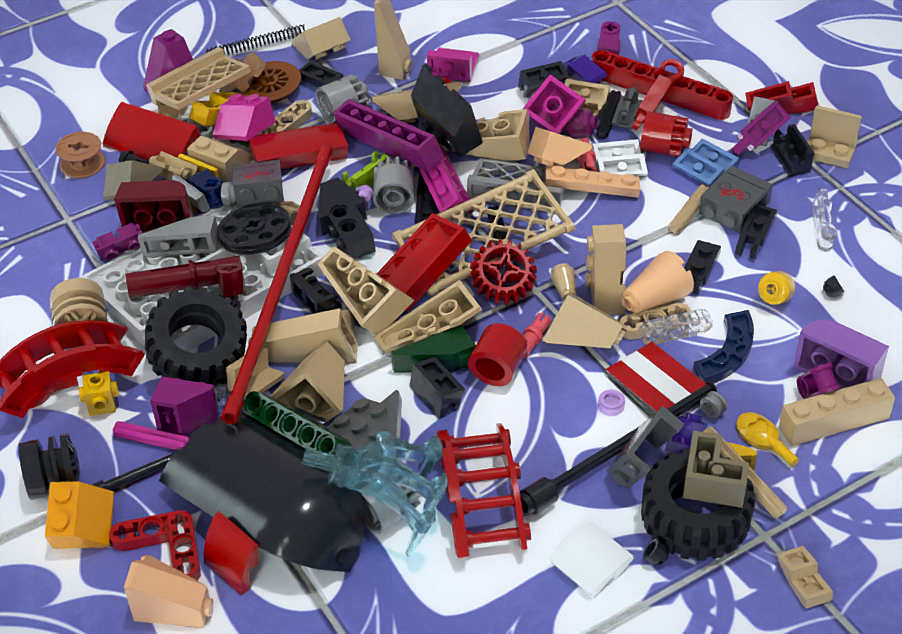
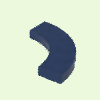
[693,310,754,383]

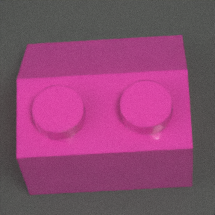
[523,75,586,134]
[213,94,276,141]

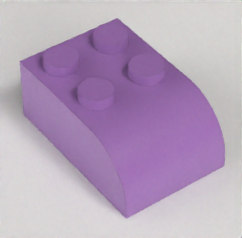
[793,320,889,389]

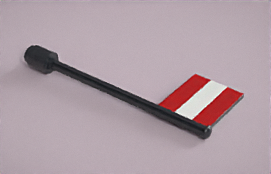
[520,342,717,516]

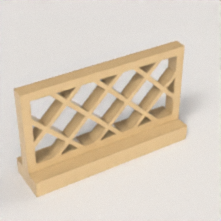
[146,47,251,110]

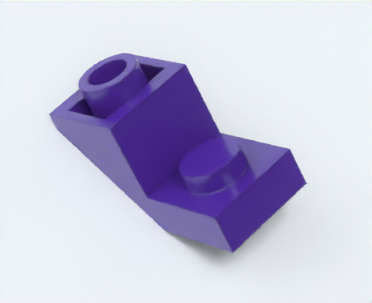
[563,55,607,84]
[665,413,708,454]

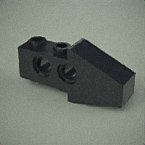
[318,177,376,259]

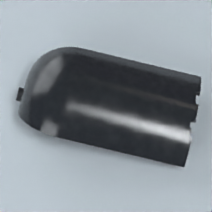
[159,412,365,572]

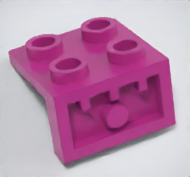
[427,47,479,82]

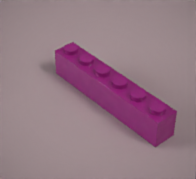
[333,99,444,171]

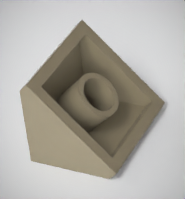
[103,160,163,201]

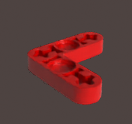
[109,510,201,581]

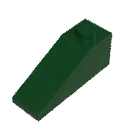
[391,325,476,373]

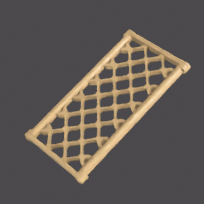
[391,169,576,297]

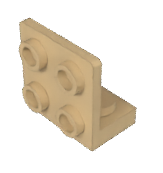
[808,105,862,169]

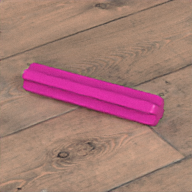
[112,421,190,450]

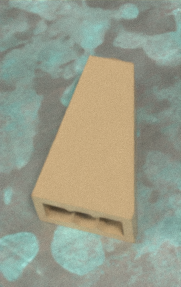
[248,309,358,363]

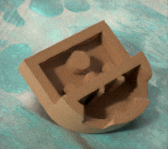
[219,53,266,93]

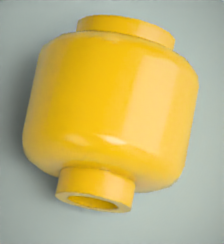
[758,271,795,305]

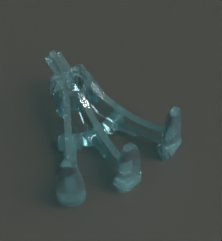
[302,431,448,557]

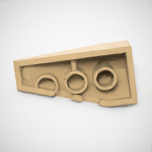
[374,0,413,80]
[374,280,482,354]

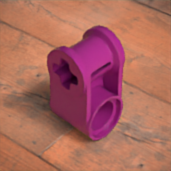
[597,21,620,55]
[796,362,841,399]

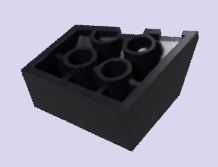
[411,63,483,157]

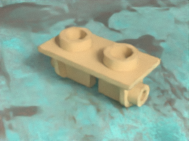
[149,151,199,185]

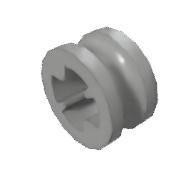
[700,391,727,419]

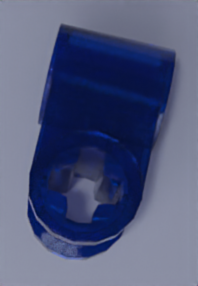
[185,169,223,209]

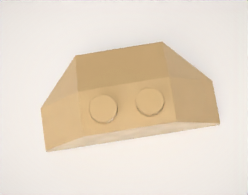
[370,82,461,123]

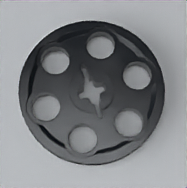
[217,203,292,255]

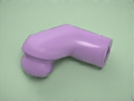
[355,185,374,209]

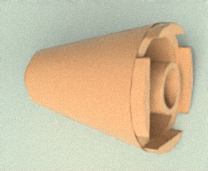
[622,250,694,313]

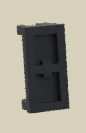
[518,61,569,98]
[770,124,814,177]
[290,268,342,314]
[409,357,465,418]

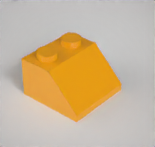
[44,482,115,549]

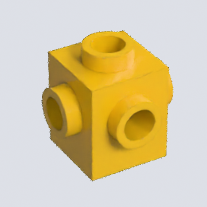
[78,371,119,416]

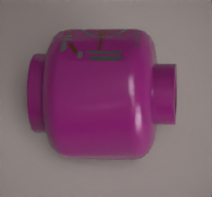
[564,108,598,139]

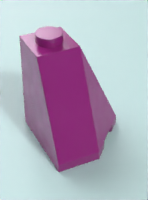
[143,28,193,93]

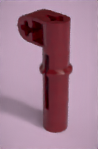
[125,256,246,299]

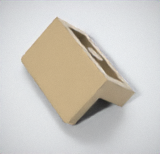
[226,347,285,396]

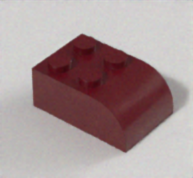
[114,180,194,233]

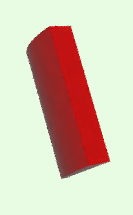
[102,101,201,161]
[248,122,348,169]
[377,213,472,312]

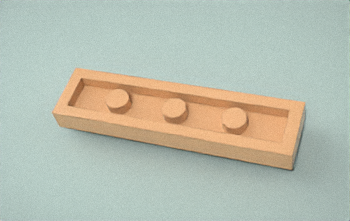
[545,166,640,198]

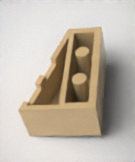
[585,224,626,315]

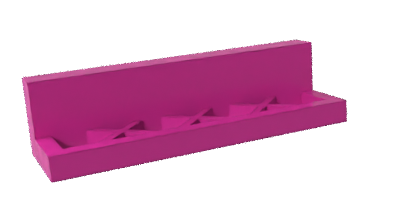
[418,145,474,215]

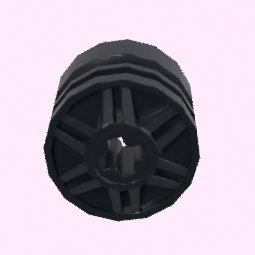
[18,433,81,500]

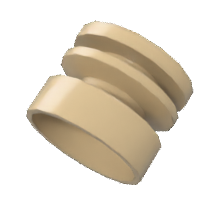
[49,278,108,347]

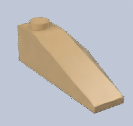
[439,109,530,161]

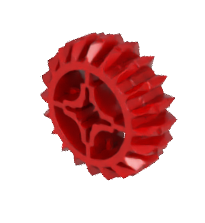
[469,238,537,306]

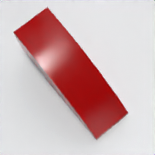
[745,81,819,114]

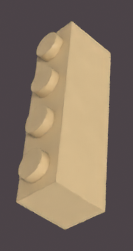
[779,378,895,446]

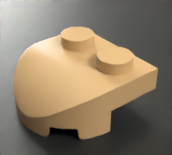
[565,79,610,119]

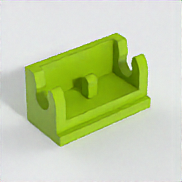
[341,150,389,192]

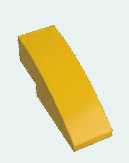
[189,92,243,126]

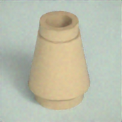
[550,263,577,301]

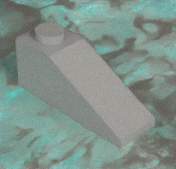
[138,215,219,257]

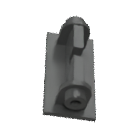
[611,87,642,129]

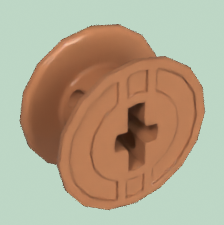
[55,131,106,179]

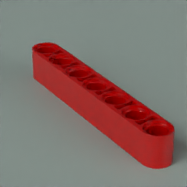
[592,50,733,120]

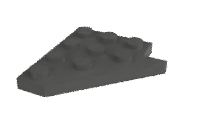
[326,390,402,478]

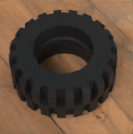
[145,287,247,388]
[641,448,755,561]

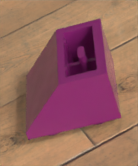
[150,377,220,437]

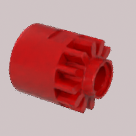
[640,111,693,157]

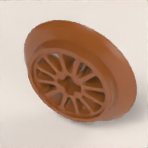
[239,61,301,103]

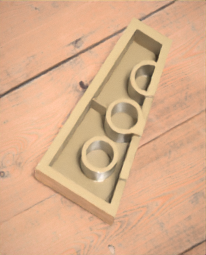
[317,246,414,335]

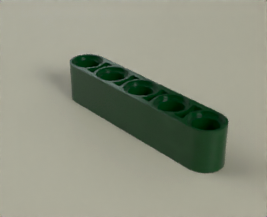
[243,391,352,464]

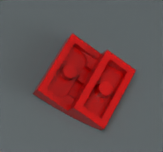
[203,511,259,595]

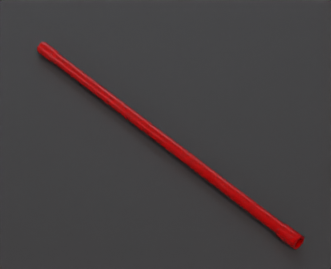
[221,145,333,424]

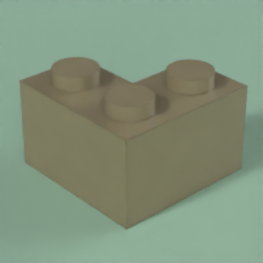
[683,431,749,508]

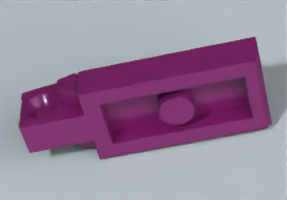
[730,100,791,156]

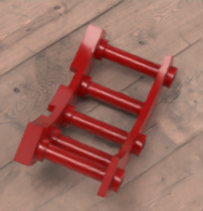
[0,320,144,419]
[436,423,531,558]

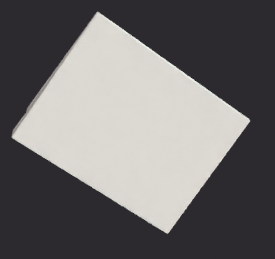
[80,203,325,351]

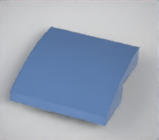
[673,138,740,187]

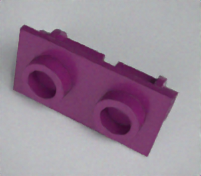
[93,223,143,261]

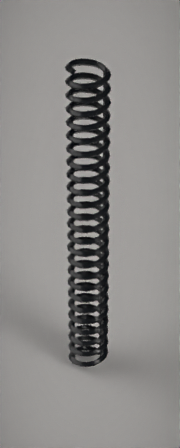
[206,24,305,56]

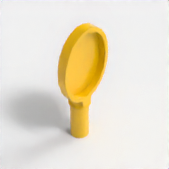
[736,412,799,467]

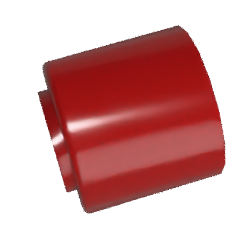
[468,323,527,386]

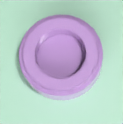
[598,389,625,416]

